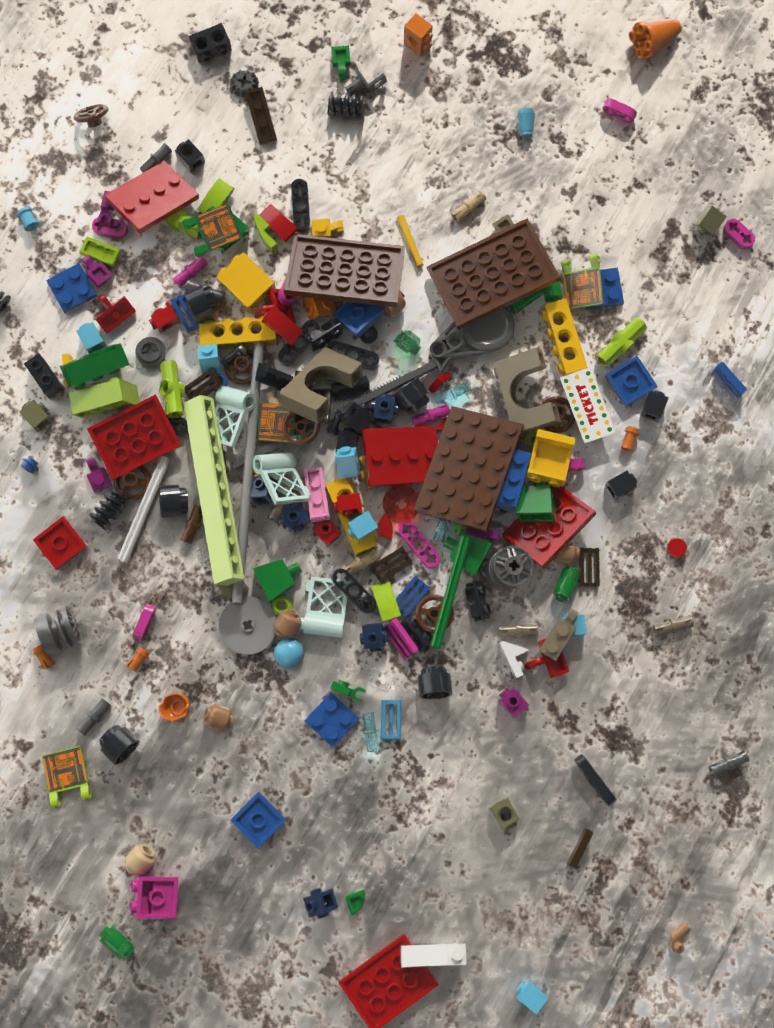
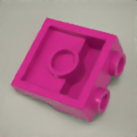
[129,876,178,918]

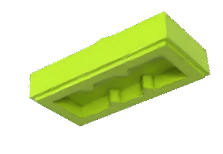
[79,236,121,268]

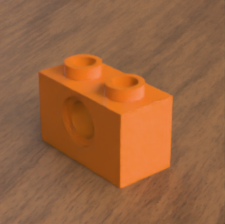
[404,13,433,56]

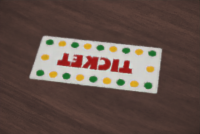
[560,367,616,443]

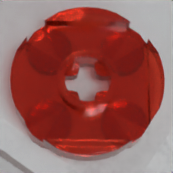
[383,485,419,523]

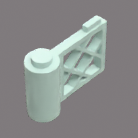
[215,386,256,448]
[253,453,311,505]
[300,576,349,638]

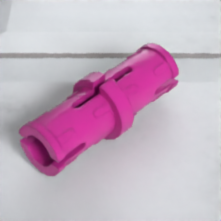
[172,256,208,288]
[411,403,450,427]

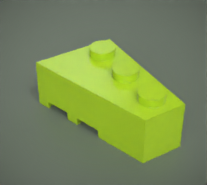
[69,377,140,418]

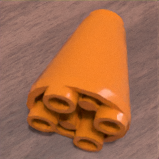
[628,19,682,59]

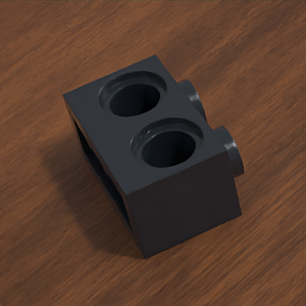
[188,23,232,63]
[23,353,65,399]

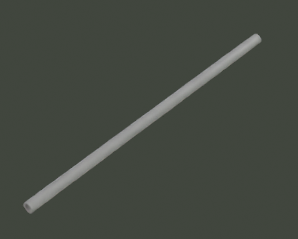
[232,342,264,604]

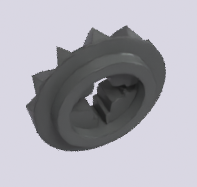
[230,69,259,98]
[135,337,166,367]

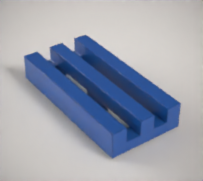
[170,294,203,333]
[713,362,747,398]
[396,575,430,617]

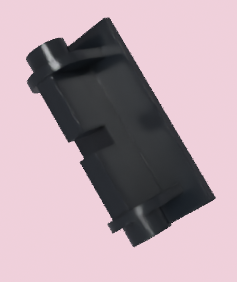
[305,318,343,352]
[255,363,293,391]
[330,375,371,402]
[464,581,491,622]
[400,615,433,654]

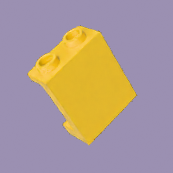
[216,252,276,313]
[526,429,576,487]

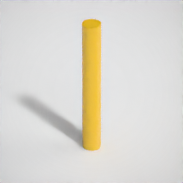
[397,215,424,268]

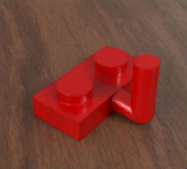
[254,289,296,324]
[94,295,136,334]
[525,639,570,679]

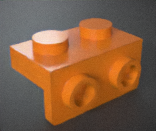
[301,297,337,321]

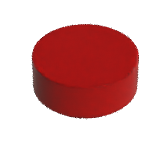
[666,538,687,558]

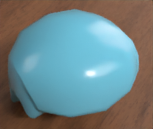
[274,638,304,669]

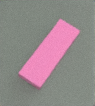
[303,467,330,522]

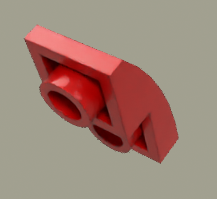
[259,203,299,243]
[262,306,303,346]

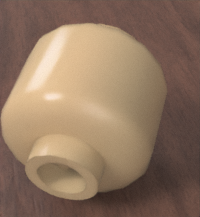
[125,845,155,876]

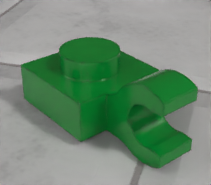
[331,46,351,80]
[330,680,366,703]

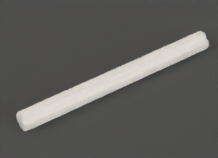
[118,456,170,563]

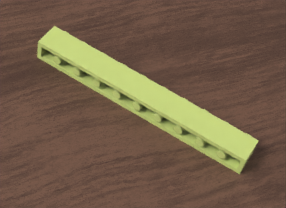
[184,395,245,586]

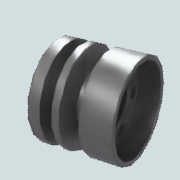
[486,546,533,591]
[34,606,82,656]

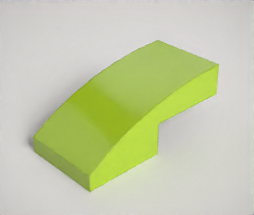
[197,178,235,213]
[254,213,278,254]
[371,581,401,622]

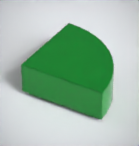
[345,889,365,916]

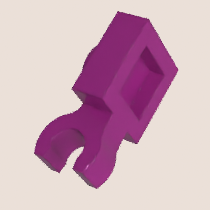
[98,190,115,226]
[82,255,113,288]
[86,457,113,493]
[466,527,500,542]

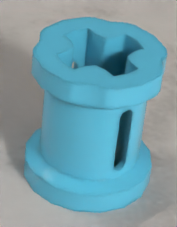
[16,206,40,232]

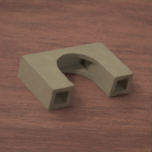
[279,347,363,424]
[494,348,561,435]

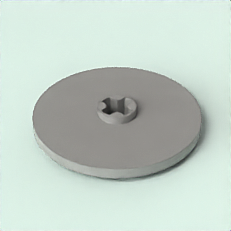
[219,596,276,655]

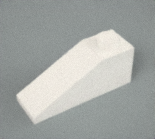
[400,944,467,967]

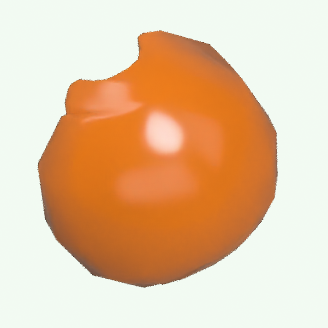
[158,692,191,723]

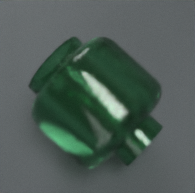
[393,329,421,357]

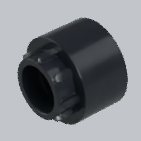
[184,285,220,322]
[392,378,430,415]
[159,484,188,518]
[417,666,453,699]
[99,725,140,765]

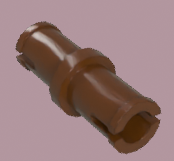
[180,504,202,544]

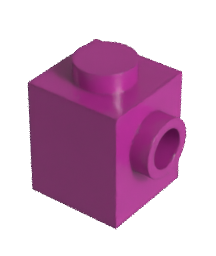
[498,687,529,719]

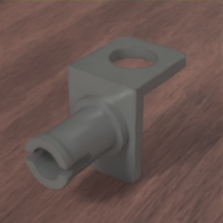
[345,67,387,97]

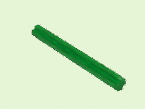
[431,536,471,649]

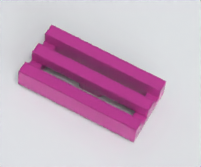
[384,618,419,660]

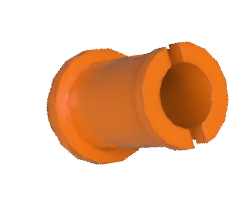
[621,426,640,451]
[33,645,55,670]
[126,646,150,672]

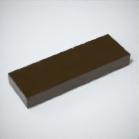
[245,87,277,145]

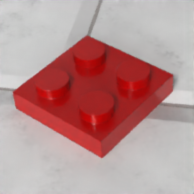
[33,516,88,570]

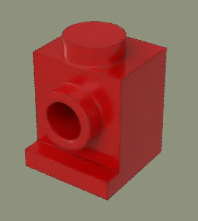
[148,302,180,334]
[333,493,363,517]
[312,520,342,547]

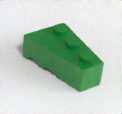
[60,343,130,389]

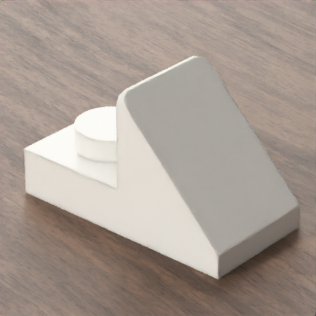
[498,641,529,679]

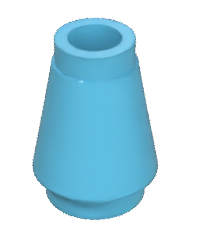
[517,108,535,137]

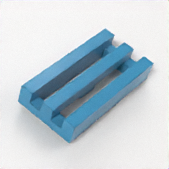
[381,700,401,740]

